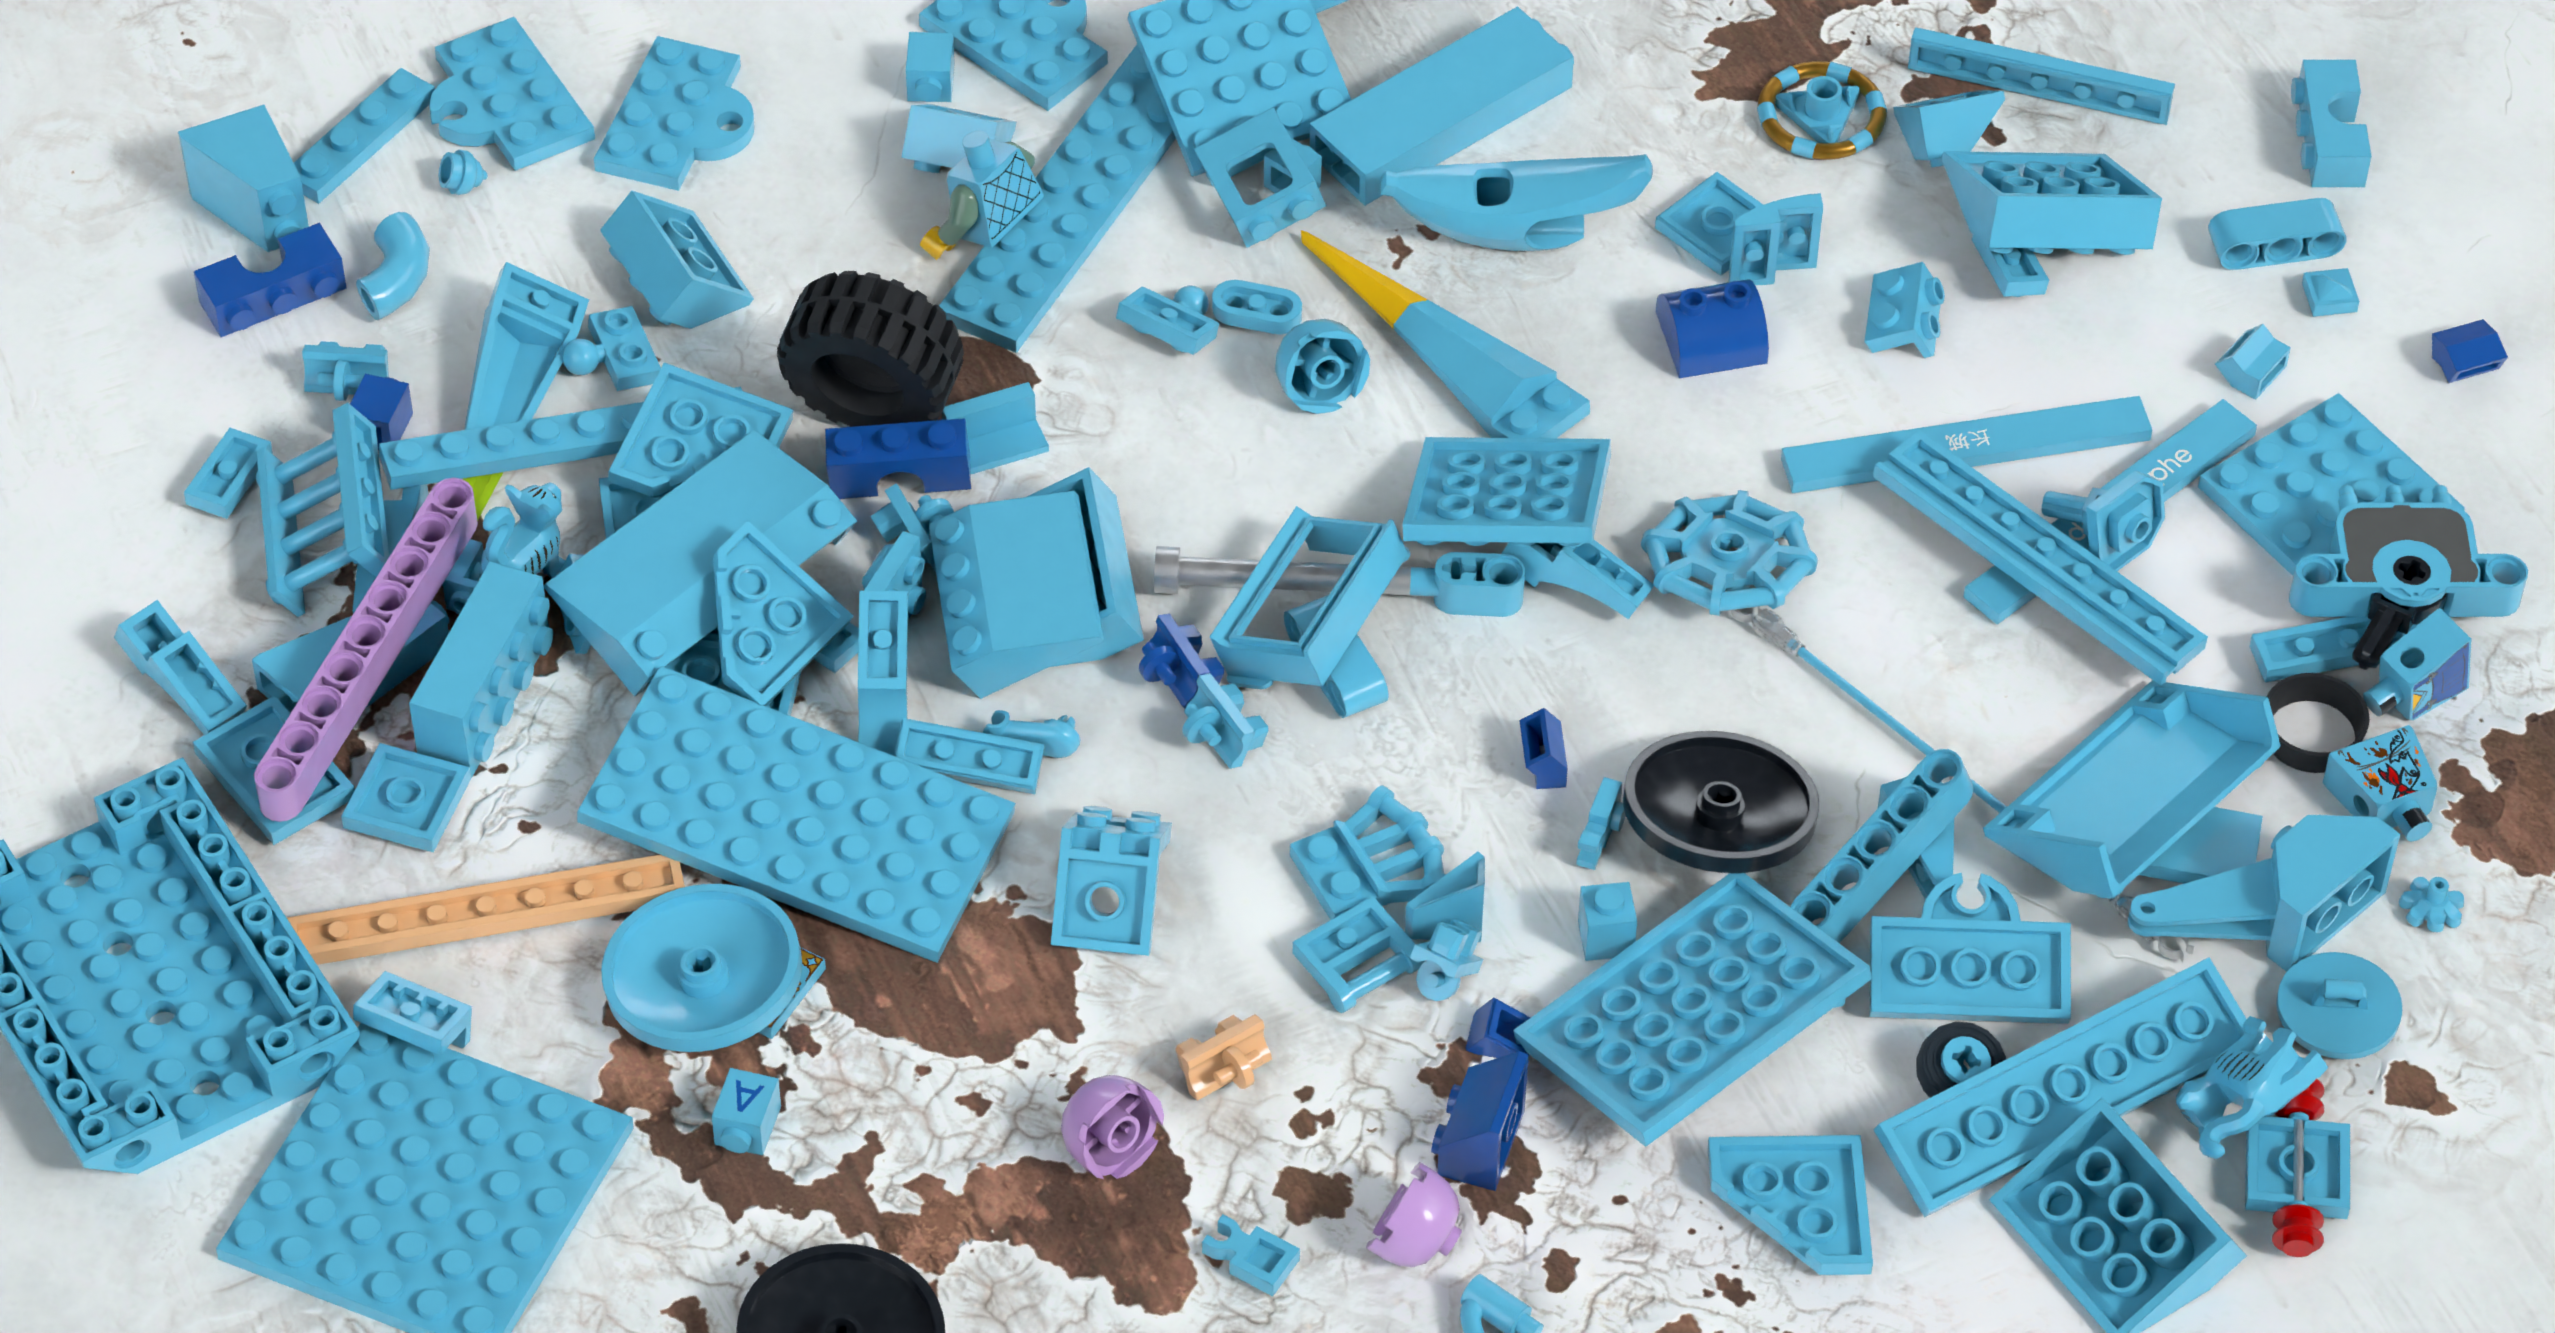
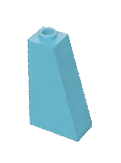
[252,600,450,713]

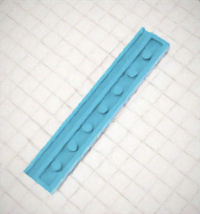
[1873,430,2208,686]

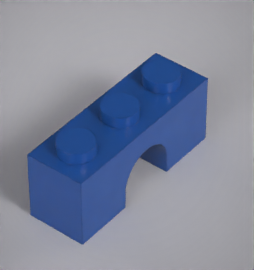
[193,222,347,338]
[825,418,971,499]

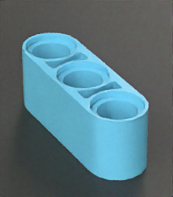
[2208,198,2347,270]
[1283,595,1389,718]

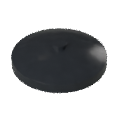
[1623,731,1819,873]
[736,1243,945,1333]

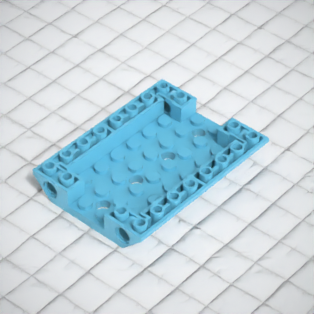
[0,757,360,1174]

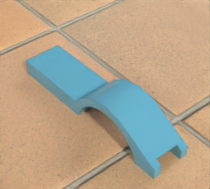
[858,591,908,756]

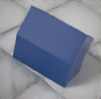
[2432,319,2508,384]
[1519,708,1568,789]

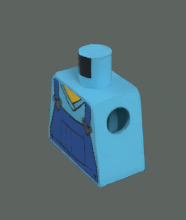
[2363,608,2471,720]

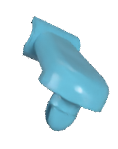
[983,710,1081,758]

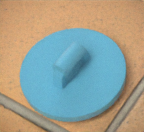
[2276,952,2402,1059]

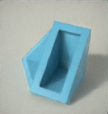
[1405,852,1485,942]

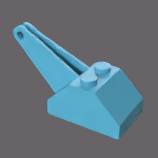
[2128,815,2400,972]

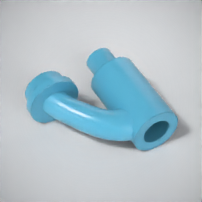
[1460,1274,1544,1333]

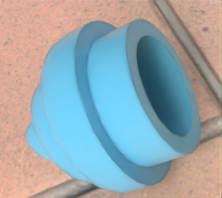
[438,150,488,195]

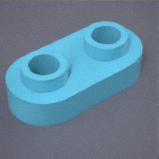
[1212,280,1302,335]

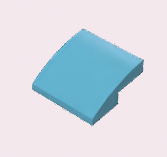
[1728,193,1823,285]

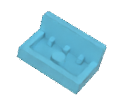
[1864,262,1945,358]

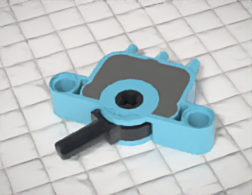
[2289,485,2528,670]

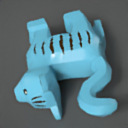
[481,482,565,579]
[2176,1016,2328,1159]

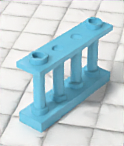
[256,402,389,617]

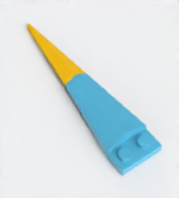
[1301,230,1590,438]

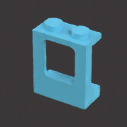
[1194,107,1326,248]

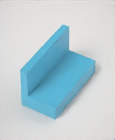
[942,382,1049,474]

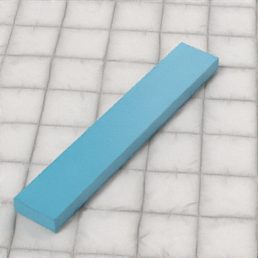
[1908,27,2175,125]

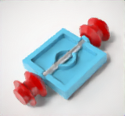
[2245,1079,2350,1257]

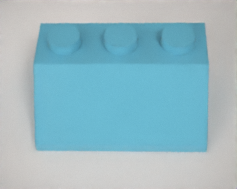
[600,190,754,329]

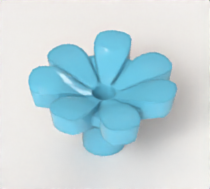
[2399,877,2464,932]

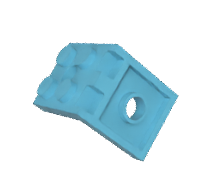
[1051,806,1172,956]

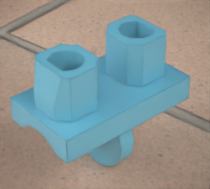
[302,341,389,401]
[870,483,954,572]
[1182,673,1269,769]
[1410,919,1484,1001]

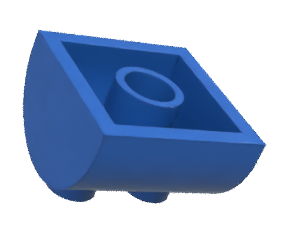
[1655,279,1769,379]

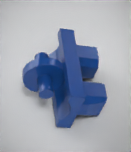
[1138,613,1224,709]

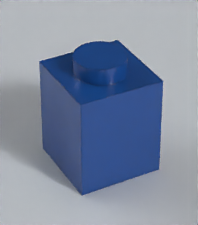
[350,373,413,451]

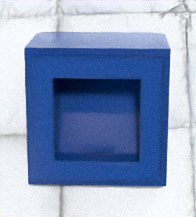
[1466,997,1531,1058]

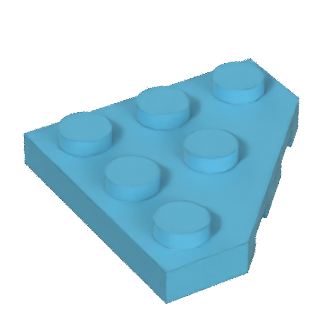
[608,363,793,497]
[713,520,854,706]
[1707,1135,1873,1275]

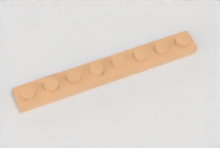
[287,854,685,965]

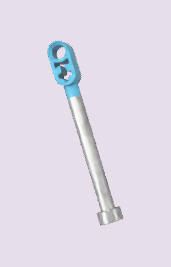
[1154,546,1525,617]

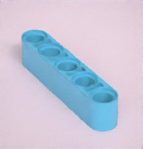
[1790,749,1974,943]

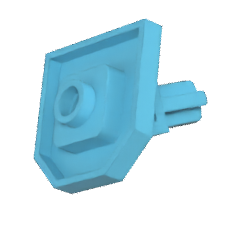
[2041,471,2165,571]

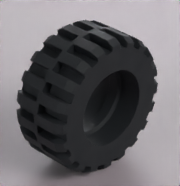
[777,271,964,427]

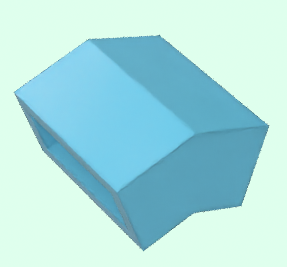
[2215,324,2291,400]

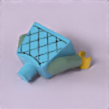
[920,131,1044,260]

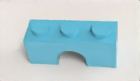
[2291,60,2372,187]

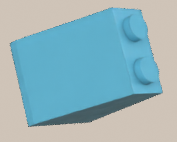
[178,104,309,252]

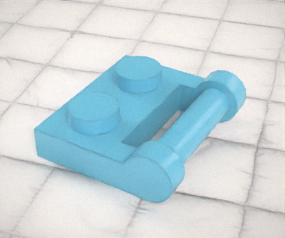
[1292,896,1425,1013]

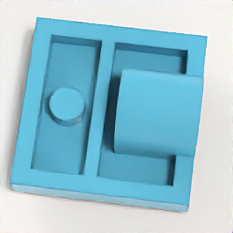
[862,531,926,620]

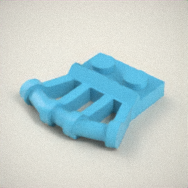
[1290,785,1446,920]

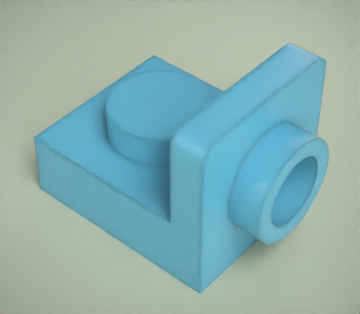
[443,539,484,614]

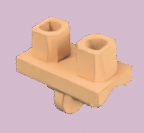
[1176,1014,1272,1101]

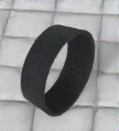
[2266,673,2370,773]

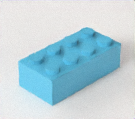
[409,561,553,779]

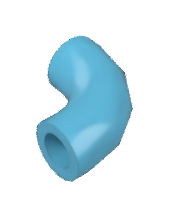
[356,212,430,321]

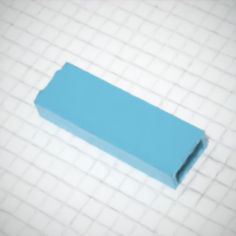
[1310,6,1574,206]

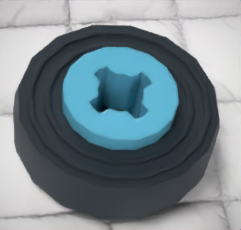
[1916,1021,2006,1098]

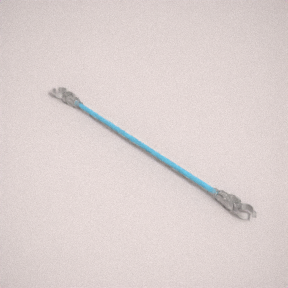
[1731,606,2194,963]

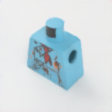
[2323,725,2437,842]

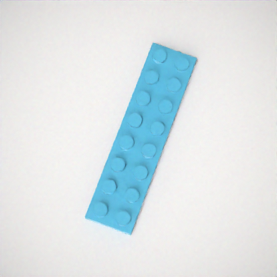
[1874,957,2247,1218]

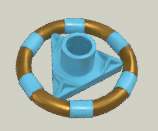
[1757,61,1887,160]

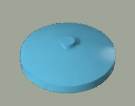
[601,884,802,1052]

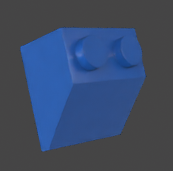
[1431,1052,1529,1191]

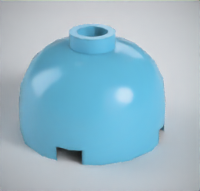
[1275,319,1370,414]

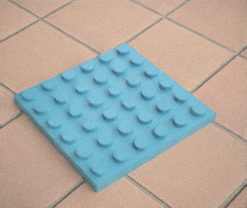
[216,1023,634,1333]

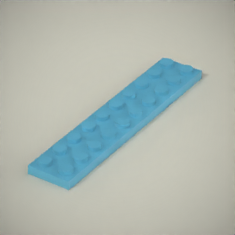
[939,44,1176,353]

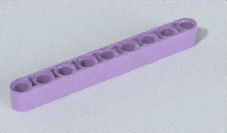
[254,478,478,822]

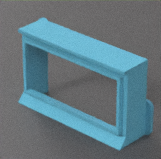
[1209,506,1411,689]

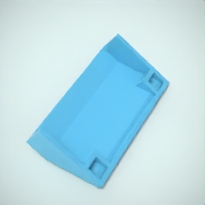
[544,429,857,697]
[1983,680,2281,898]

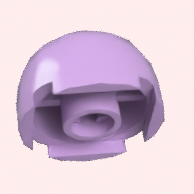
[1061,1075,1164,1179]
[1366,1162,1462,1267]

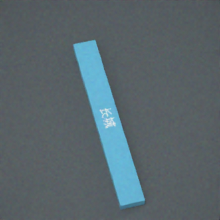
[1781,396,2152,493]

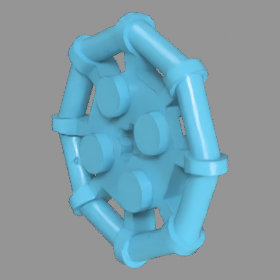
[1641,490,1818,616]

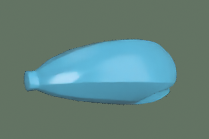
[1380,154,1653,251]

